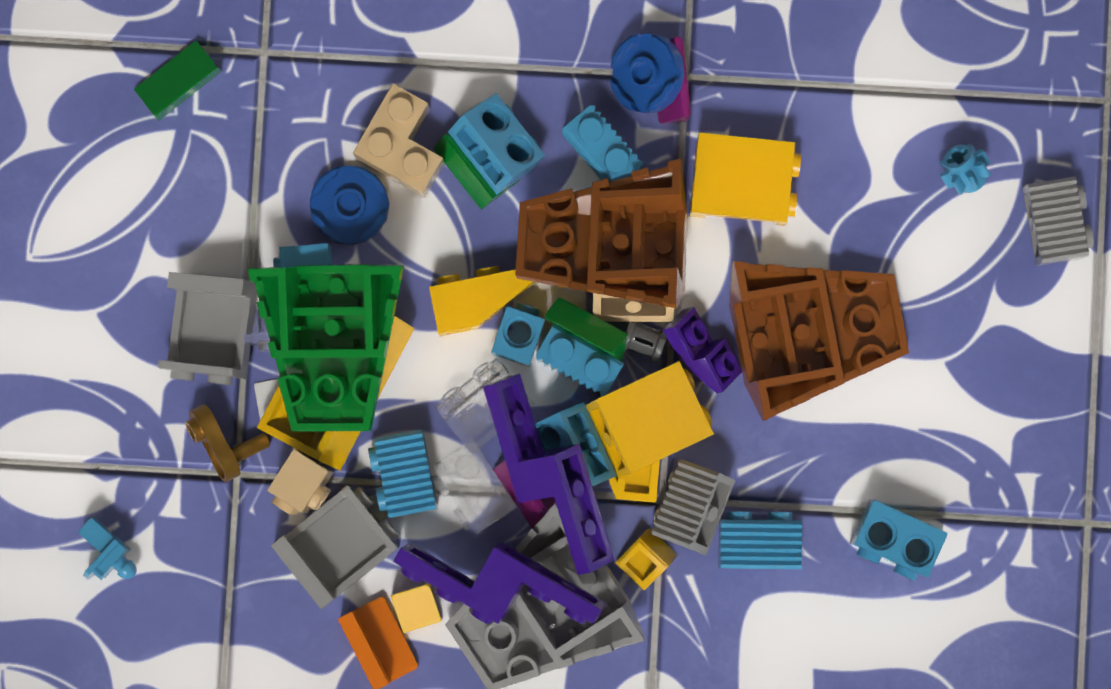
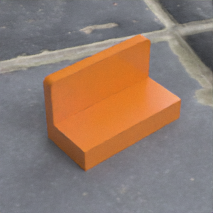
[338,597,418,689]

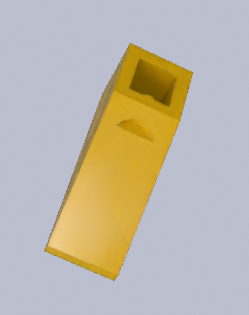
[429,263,536,337]

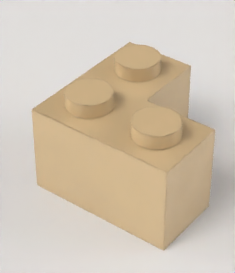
[353,83,445,198]

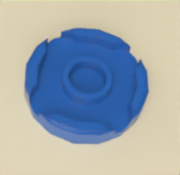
[610,33,684,114]
[310,165,390,245]

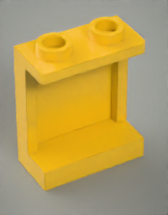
[689,133,801,226]
[585,361,714,479]

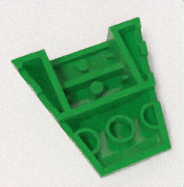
[247,264,404,431]

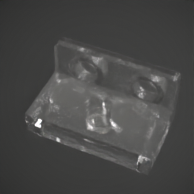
[435,358,534,454]
[431,439,518,534]

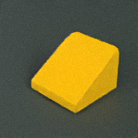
[615,528,677,590]
[390,583,442,633]

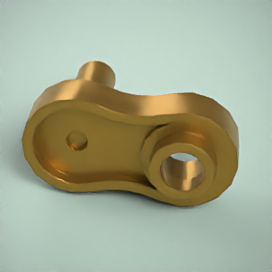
[185,404,270,482]

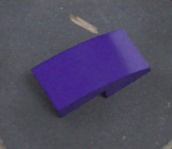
[662,307,743,393]

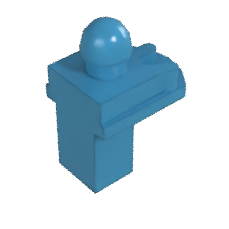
[78,517,137,580]

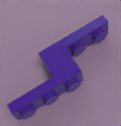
[483,373,614,575]
[393,542,607,624]

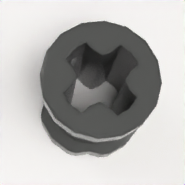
[625,322,667,363]

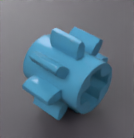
[940,143,991,194]

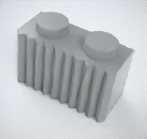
[1022,176,1094,266]
[651,459,735,555]

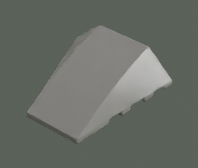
[445,503,646,689]

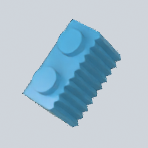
[562,105,643,182]
[536,324,624,397]
[368,429,438,518]
[718,511,802,569]

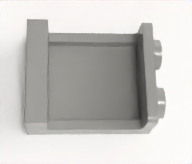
[158,272,257,385]
[271,485,400,609]

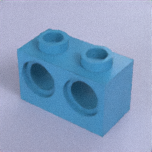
[448,93,546,194]
[535,402,617,487]
[850,500,948,581]

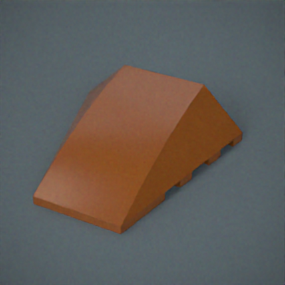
[515,158,687,308]
[729,261,909,421]

